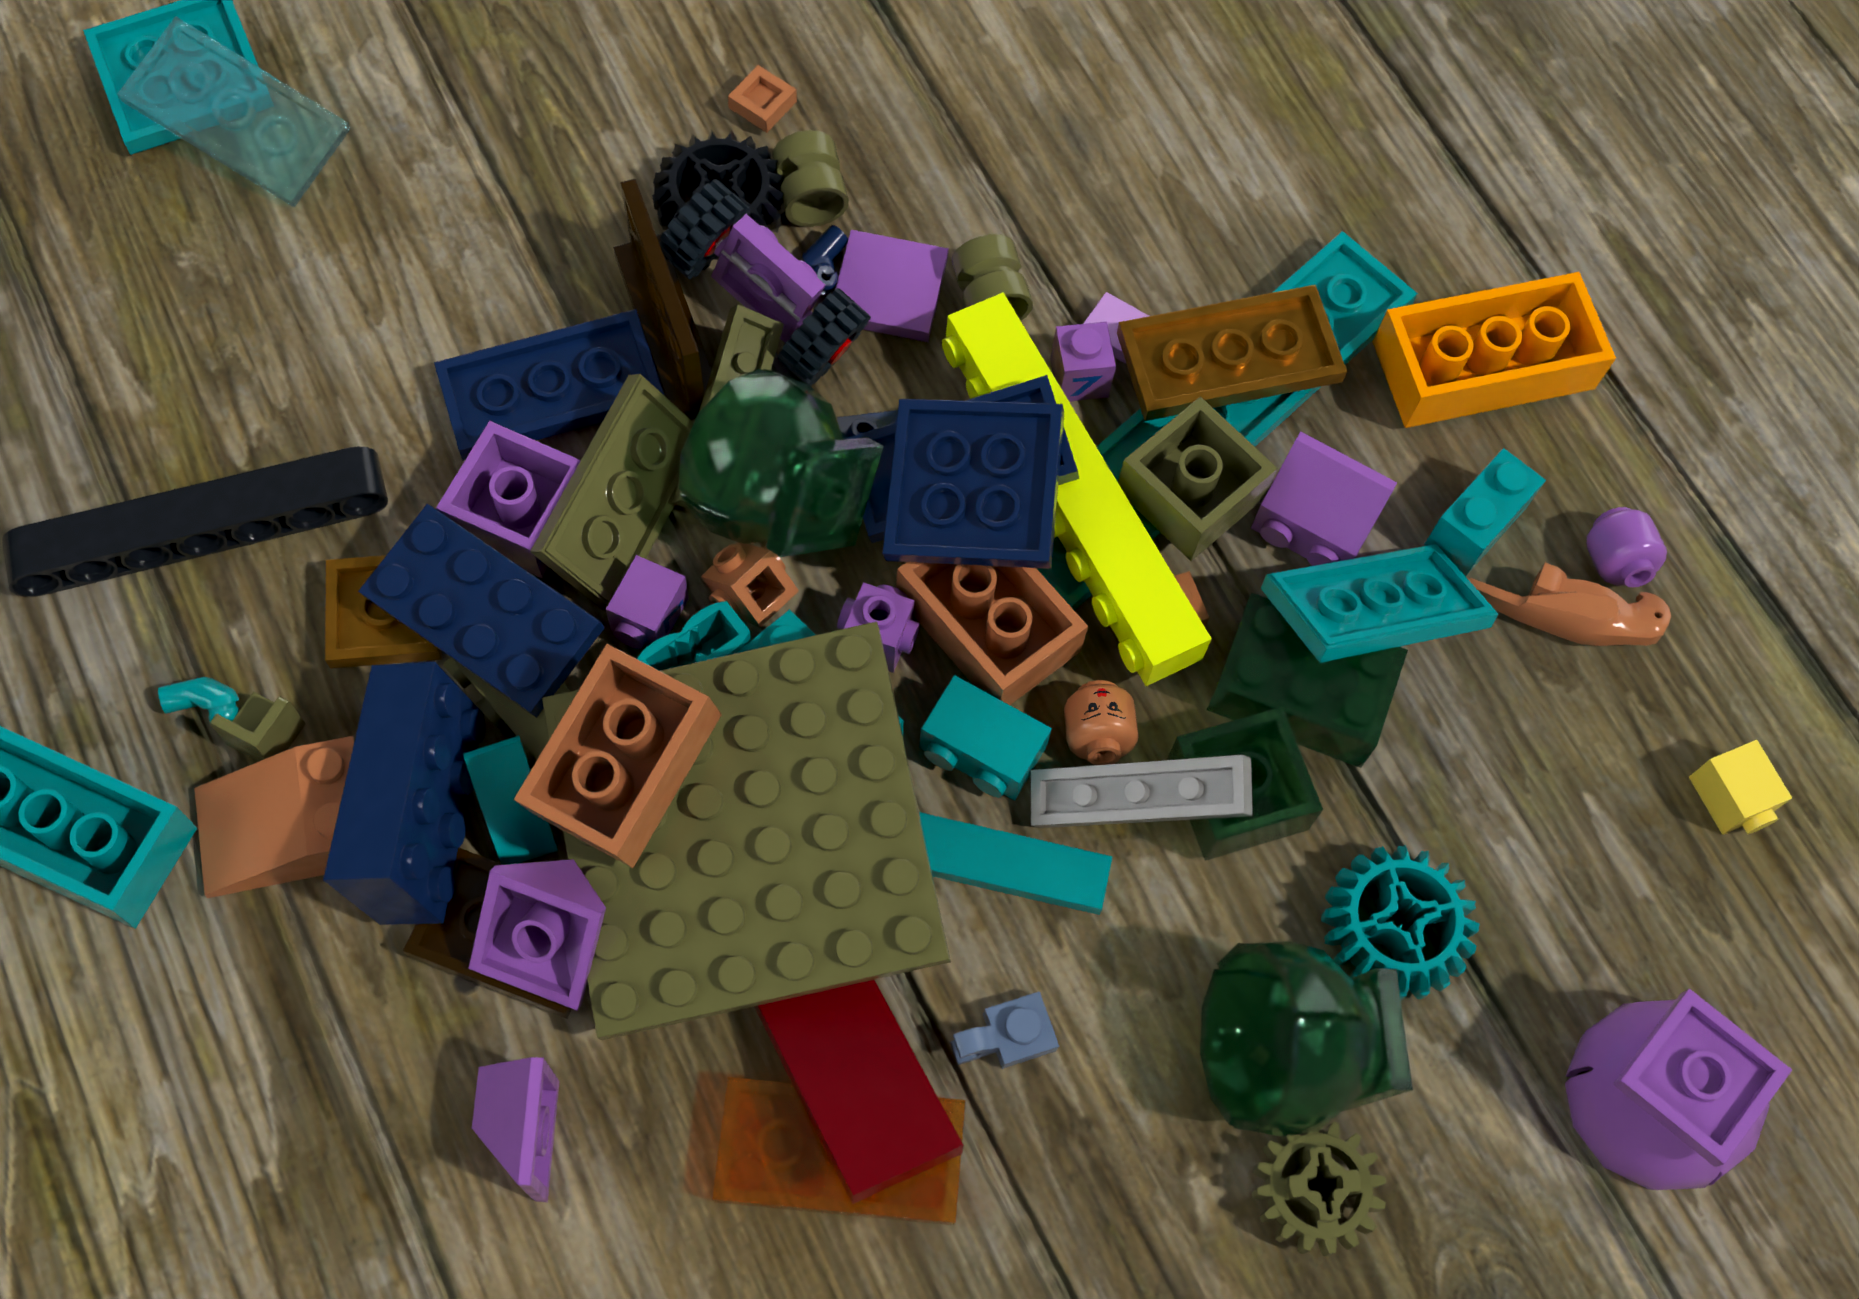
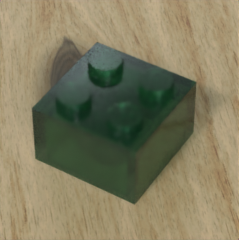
[1167,707,1323,861]

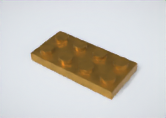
[1117,285,1347,421]

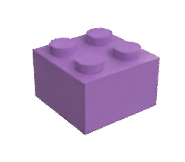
[436,421,581,578]

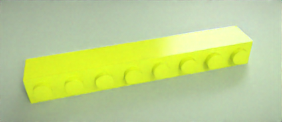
[942,292,1212,686]

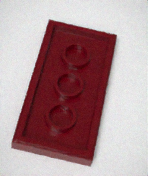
[754,980,964,1204]

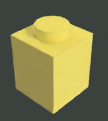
[1689,740,1792,835]

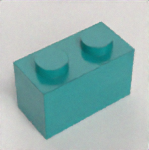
[1424,448,1546,576]
[919,675,1052,801]

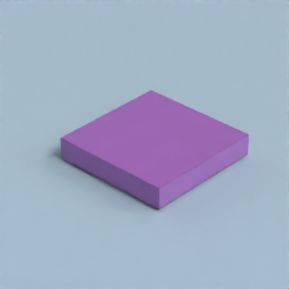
[836,230,949,342]

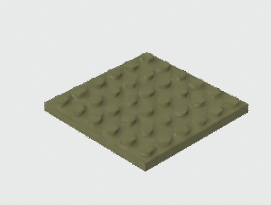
[542,621,951,1040]

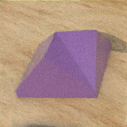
[469,859,606,1010]
[472,1057,559,1202]

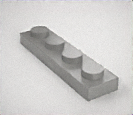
[1031,755,1253,828]

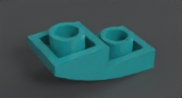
[463,736,558,865]

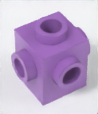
[837,582,920,673]

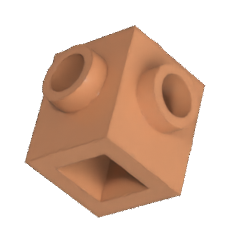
[701,541,799,627]

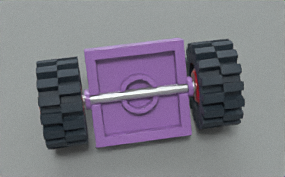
[659,179,871,387]

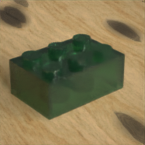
[1206,592,1408,768]

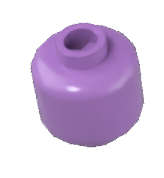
[1586,507,1667,588]

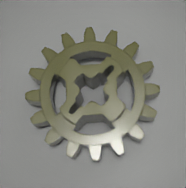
[1252,1119,1386,1256]

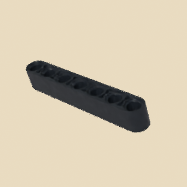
[2,446,388,597]

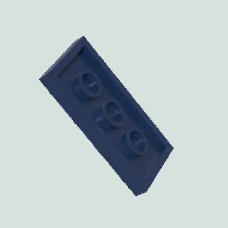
[434,309,664,461]
[358,504,605,718]

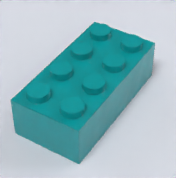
[0,726,197,929]

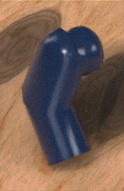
[801,225,848,295]

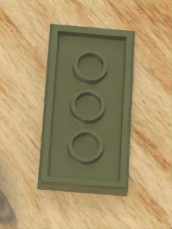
[530,374,696,612]

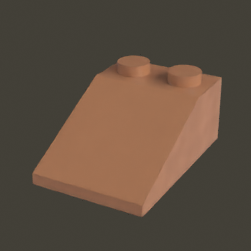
[194,736,355,898]

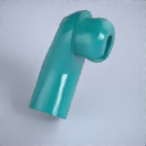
[158,677,240,722]

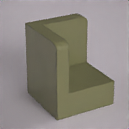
[209,691,306,762]

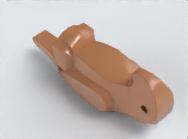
[1468,562,1671,646]

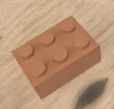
[896,562,1088,705]
[514,644,722,868]

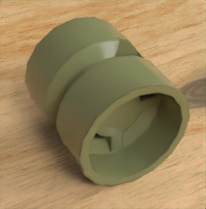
[772,130,849,227]
[952,234,1033,321]

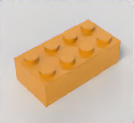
[1372,272,1616,428]

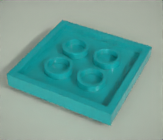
[83,0,275,155]

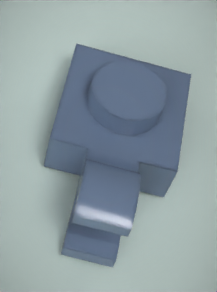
[950,991,1059,1069]

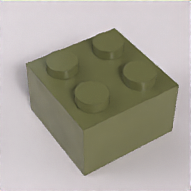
[1118,396,1278,561]

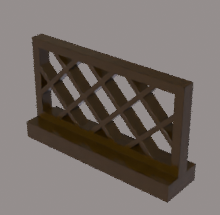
[613,179,712,420]

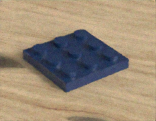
[883,399,1064,569]

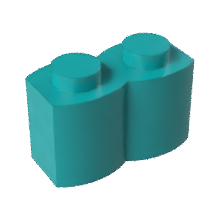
[637,601,751,671]

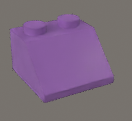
[1251,432,1397,566]

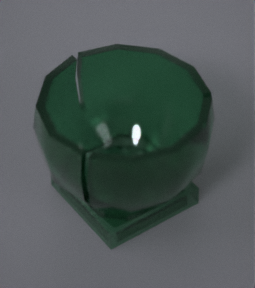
[679,369,884,557]
[1200,941,1413,1137]

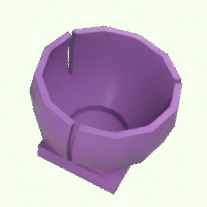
[1565,988,1792,1190]

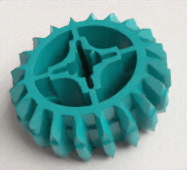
[1321,845,1480,1000]

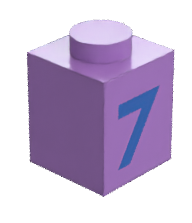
[1050,321,1116,401]
[606,555,689,649]

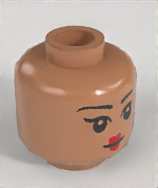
[1064,680,1139,765]

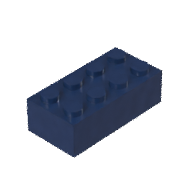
[323,661,485,925]

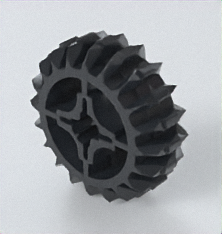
[652,130,785,232]

